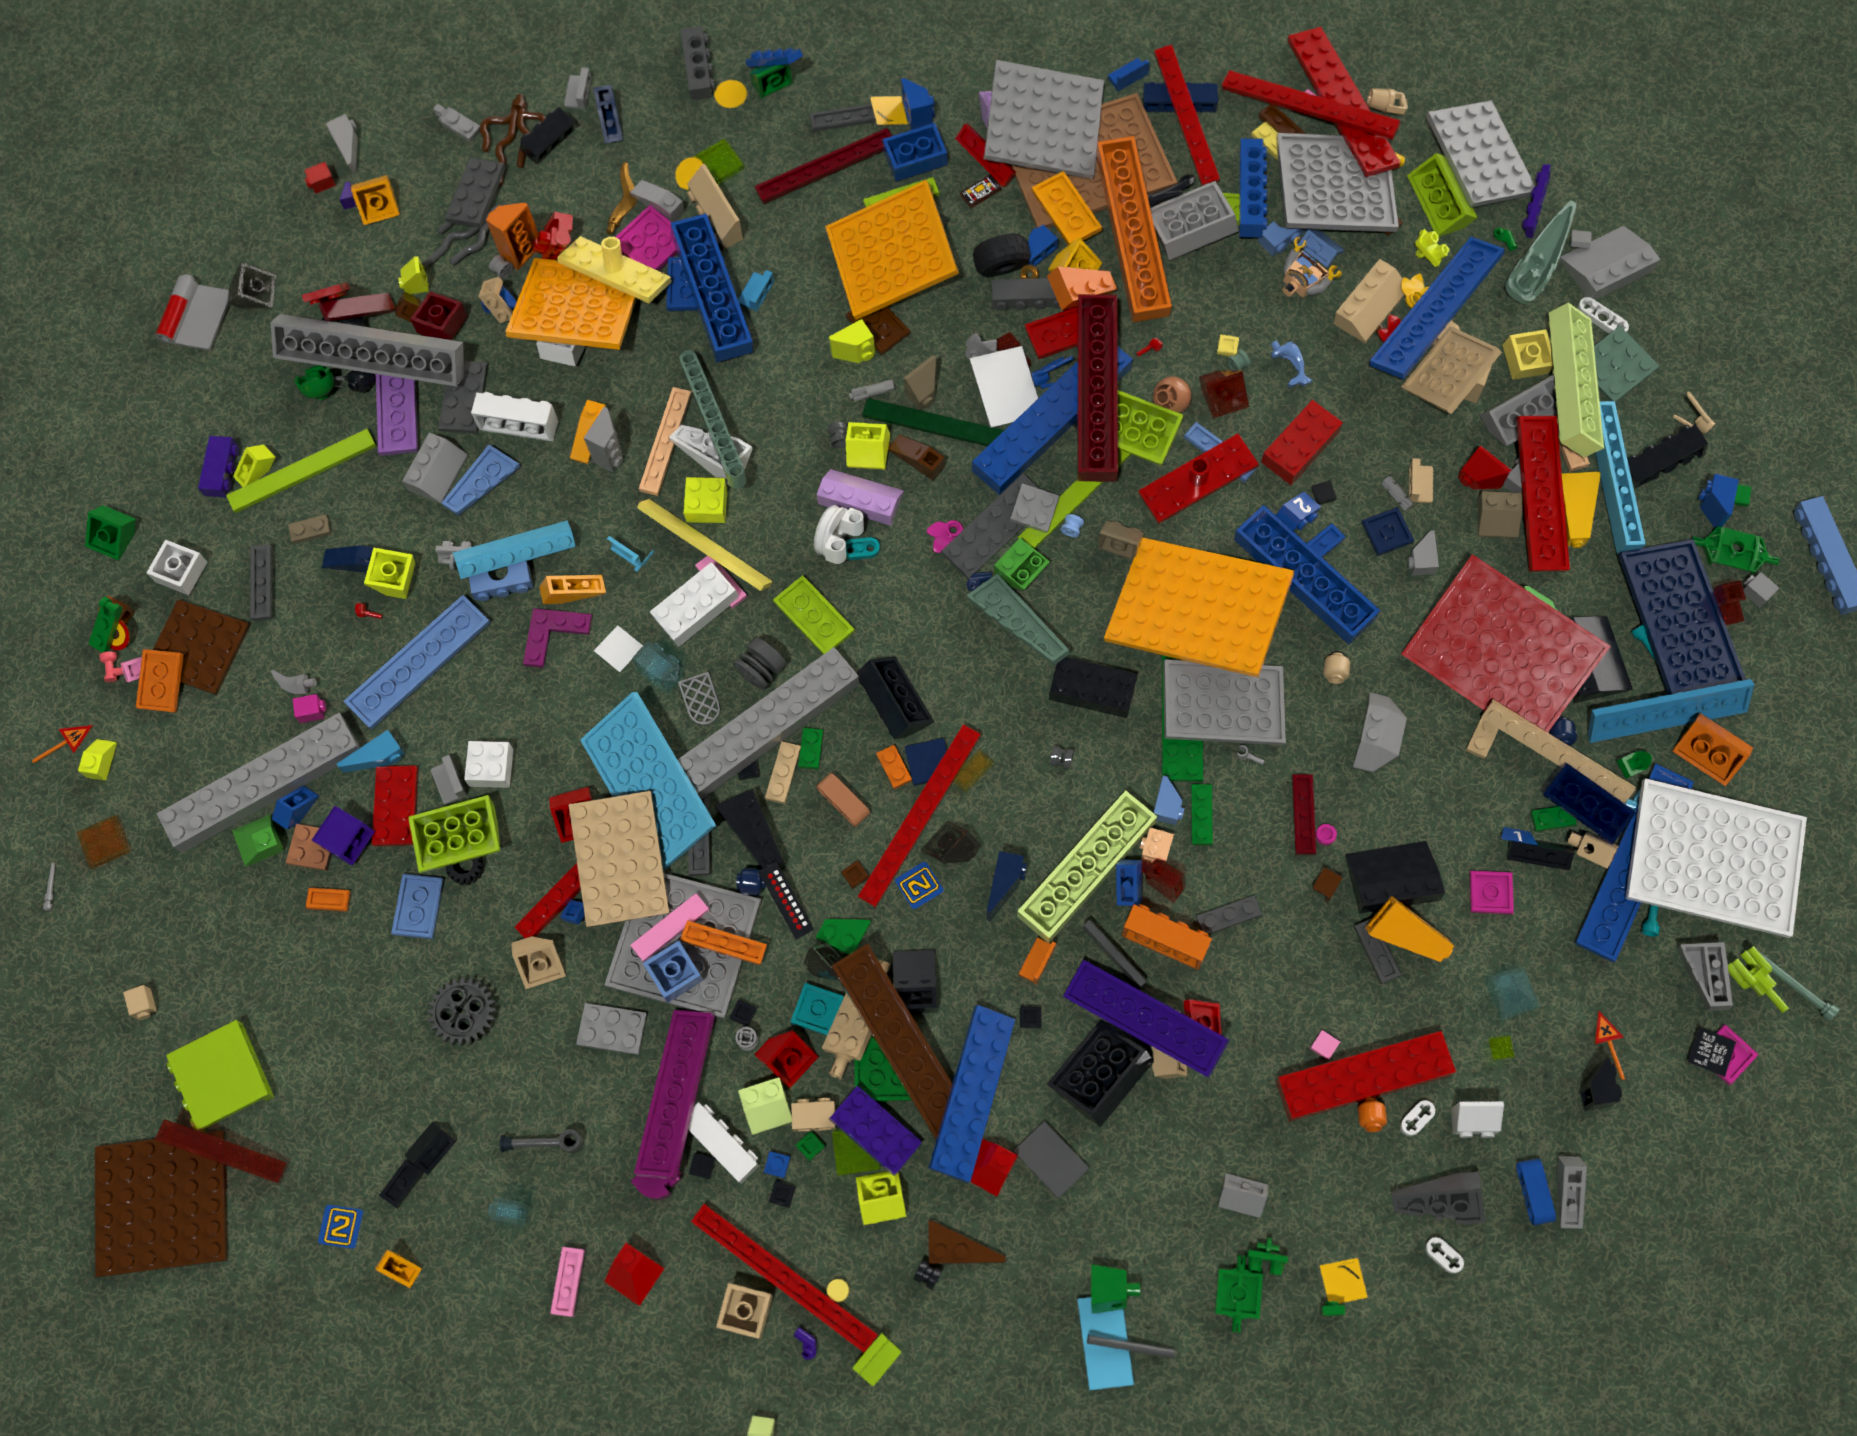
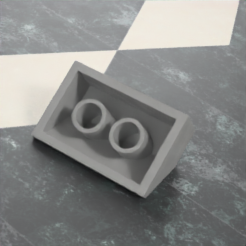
[584,407,623,472]
[402,433,468,504]

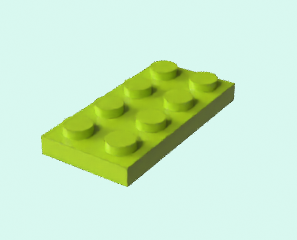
[773,575,855,655]

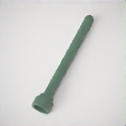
[1759,952,1840,1022]

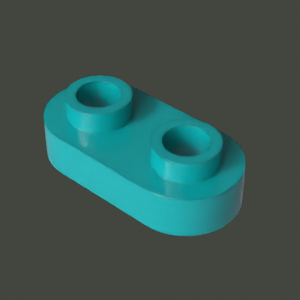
[845,537,880,560]

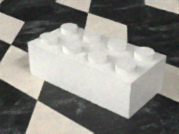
[471,392,558,441]
[650,562,740,647]

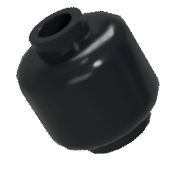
[346,370,375,393]

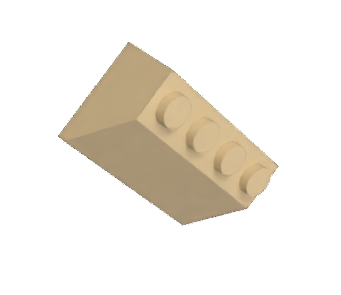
[687,164,743,249]
[1334,259,1405,343]

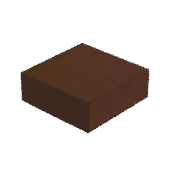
[841,860,869,890]

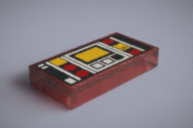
[960,174,1001,209]

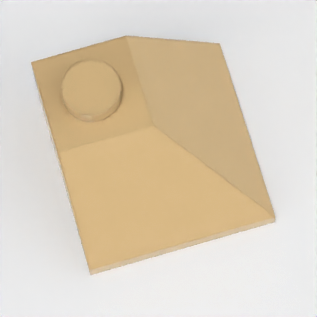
[512,936,566,989]

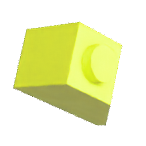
[398,256,429,294]
[233,445,275,487]
[78,739,117,781]

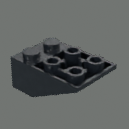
[893,950,937,1014]

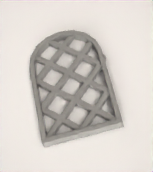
[678,672,720,725]

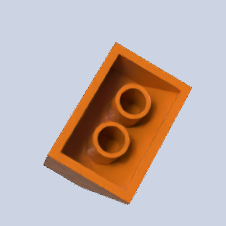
[1672,713,1753,786]

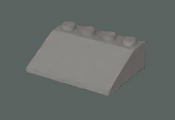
[1150,181,1239,260]
[1559,226,1661,300]

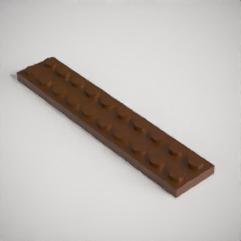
[831,944,952,1141]

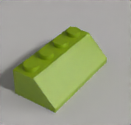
[1407,153,1478,237]

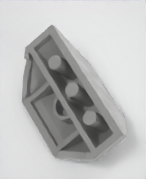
[1353,693,1407,773]

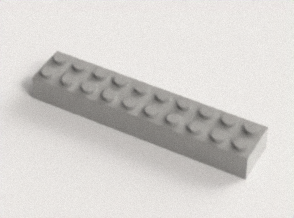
[270,314,464,386]
[678,647,859,800]
[156,713,360,853]

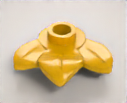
[1401,273,1429,308]

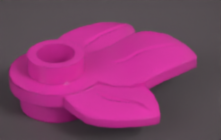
[926,520,963,553]

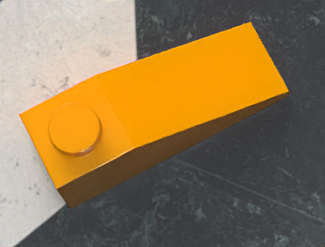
[570,400,606,464]
[539,575,606,604]

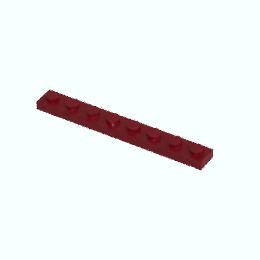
[754,128,892,204]

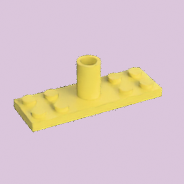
[557,236,671,303]

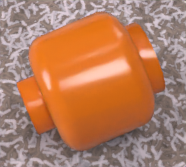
[1358,1098,1387,1132]

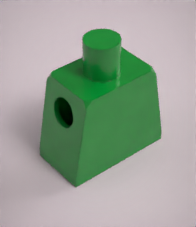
[1091,1265,1140,1314]

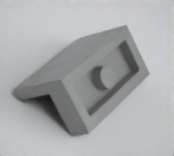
[564,68,592,109]
[431,755,467,805]
[1218,1173,1268,1218]

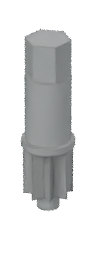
[848,379,895,402]

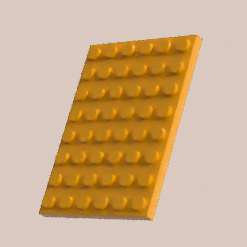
[1104,538,1294,678]

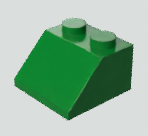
[749,64,793,99]
[85,505,136,560]

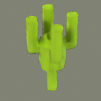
[1728,946,1789,1013]

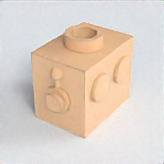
[1140,828,1174,866]

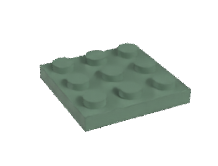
[1594,326,1660,403]

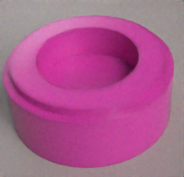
[1316,824,1337,846]

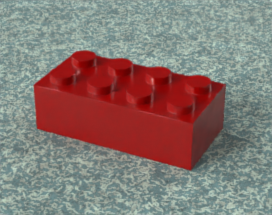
[1261,400,1343,485]

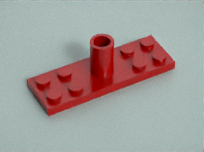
[1138,433,1259,524]

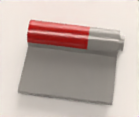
[155,274,233,351]

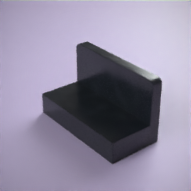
[405,1122,456,1175]

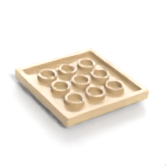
[1401,326,1502,414]

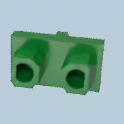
[1246,1237,1288,1276]

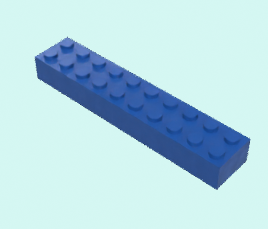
[972,346,1133,495]

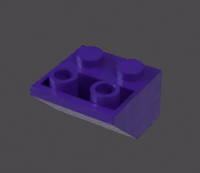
[312,806,375,866]

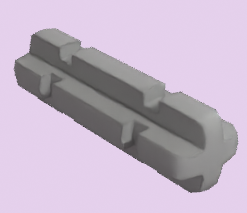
[1382,476,1413,511]

